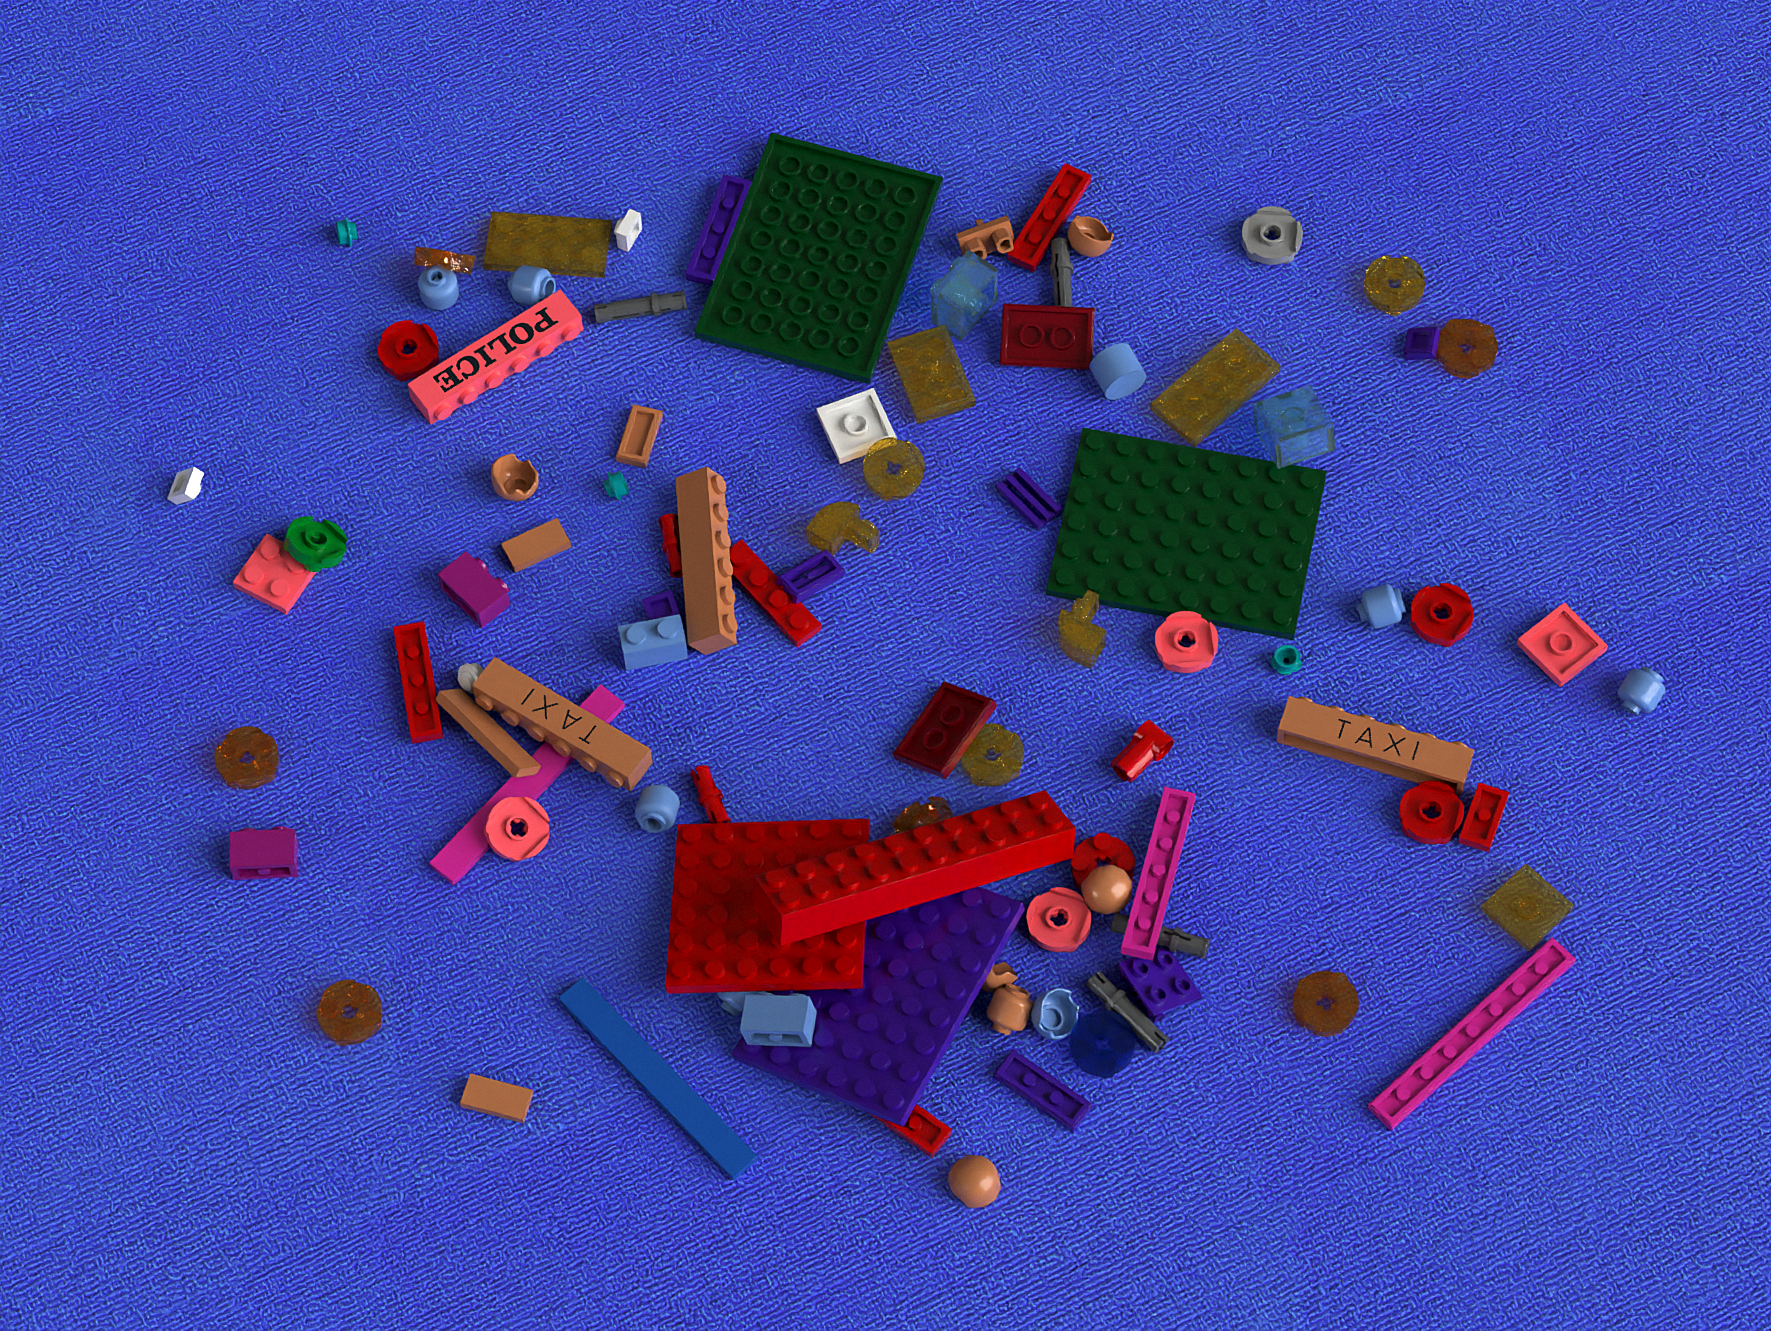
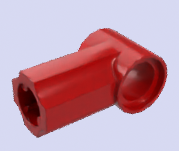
[1111,720,1175,783]

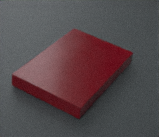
[1000,303,1095,370]
[893,681,997,779]

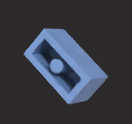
[618,614,688,671]
[740,992,817,1047]

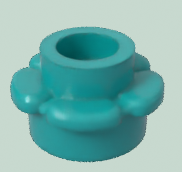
[336,217,358,247]
[604,471,629,500]
[1271,645,1302,675]

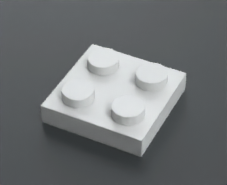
[816,388,897,464]

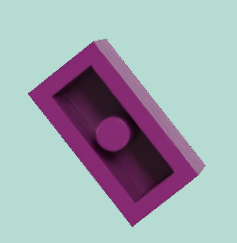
[438,551,510,628]
[229,826,298,880]

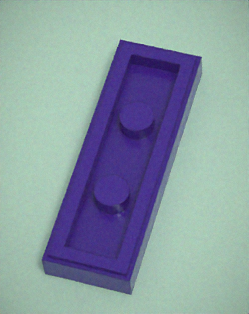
[993,1049,1093,1133]

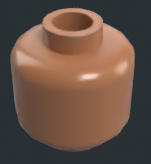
[986,984,1033,1035]

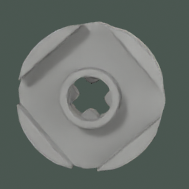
[1241,206,1303,265]

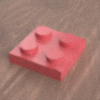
[233,534,316,615]
[1517,602,1608,687]

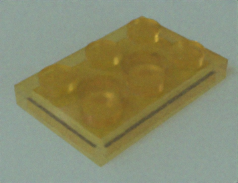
[887,325,976,424]

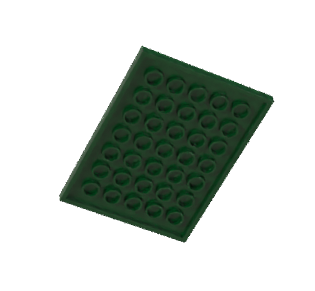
[695,133,943,384]
[1046,428,1327,640]

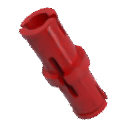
[658,514,683,578]
[690,765,731,825]

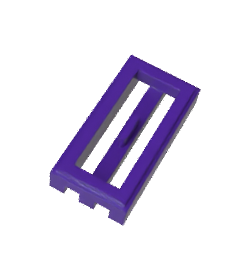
[996,467,1061,531]
[776,549,845,604]

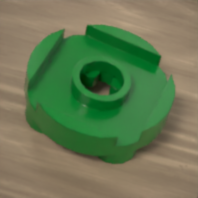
[283,516,347,572]

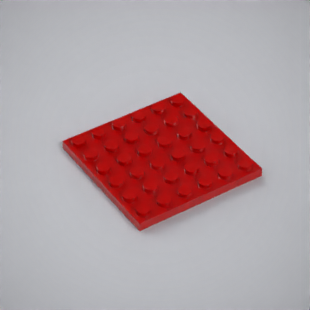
[665,818,870,994]

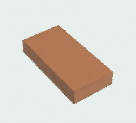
[616,404,663,468]
[501,518,571,573]
[460,1073,534,1124]

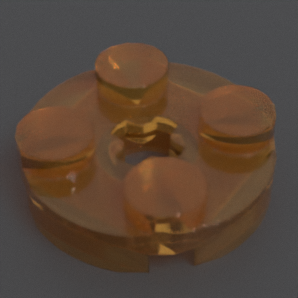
[413,246,475,274]
[1436,319,1498,378]
[215,726,280,789]
[892,797,954,835]
[1292,971,1359,1037]
[316,979,383,1046]

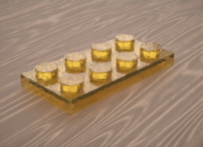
[484,211,612,278]
[1150,328,1281,447]

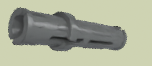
[1049,238,1074,307]
[594,290,687,324]
[1111,912,1210,959]
[1086,971,1170,1054]

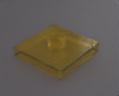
[1481,863,1574,952]

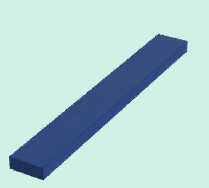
[558,977,758,1181]

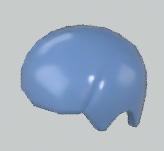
[1030,987,1079,1040]

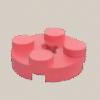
[1155,611,1218,673]
[484,797,549,862]
[1026,887,1091,953]

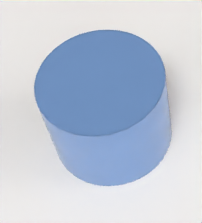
[1089,343,1147,400]

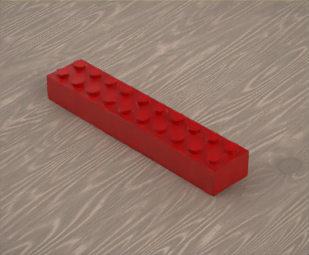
[753,790,1075,946]

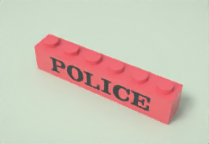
[407,289,583,424]

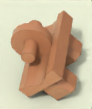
[956,215,1015,264]

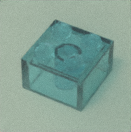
[930,250,998,342]
[1252,385,1336,469]

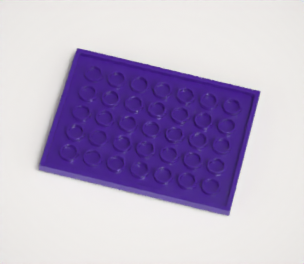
[732,886,1025,1127]

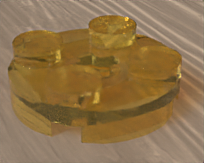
[1363,255,1425,316]
[862,437,925,501]
[960,723,1024,787]

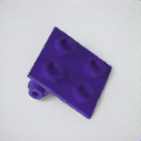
[1117,947,1202,1023]

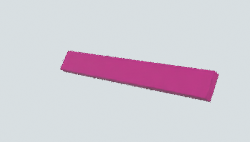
[429,684,625,886]
[1367,937,1576,1131]

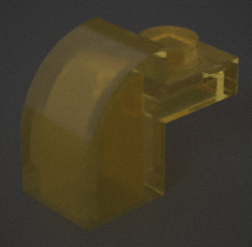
[806,502,879,557]
[1058,590,1107,669]

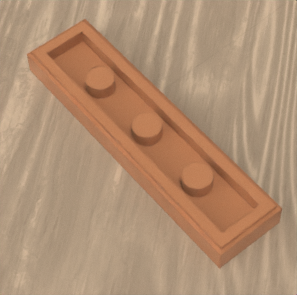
[435,688,541,778]

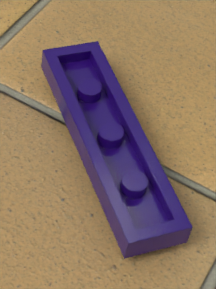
[685,174,752,286]

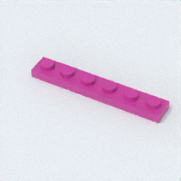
[1121,787,1196,961]

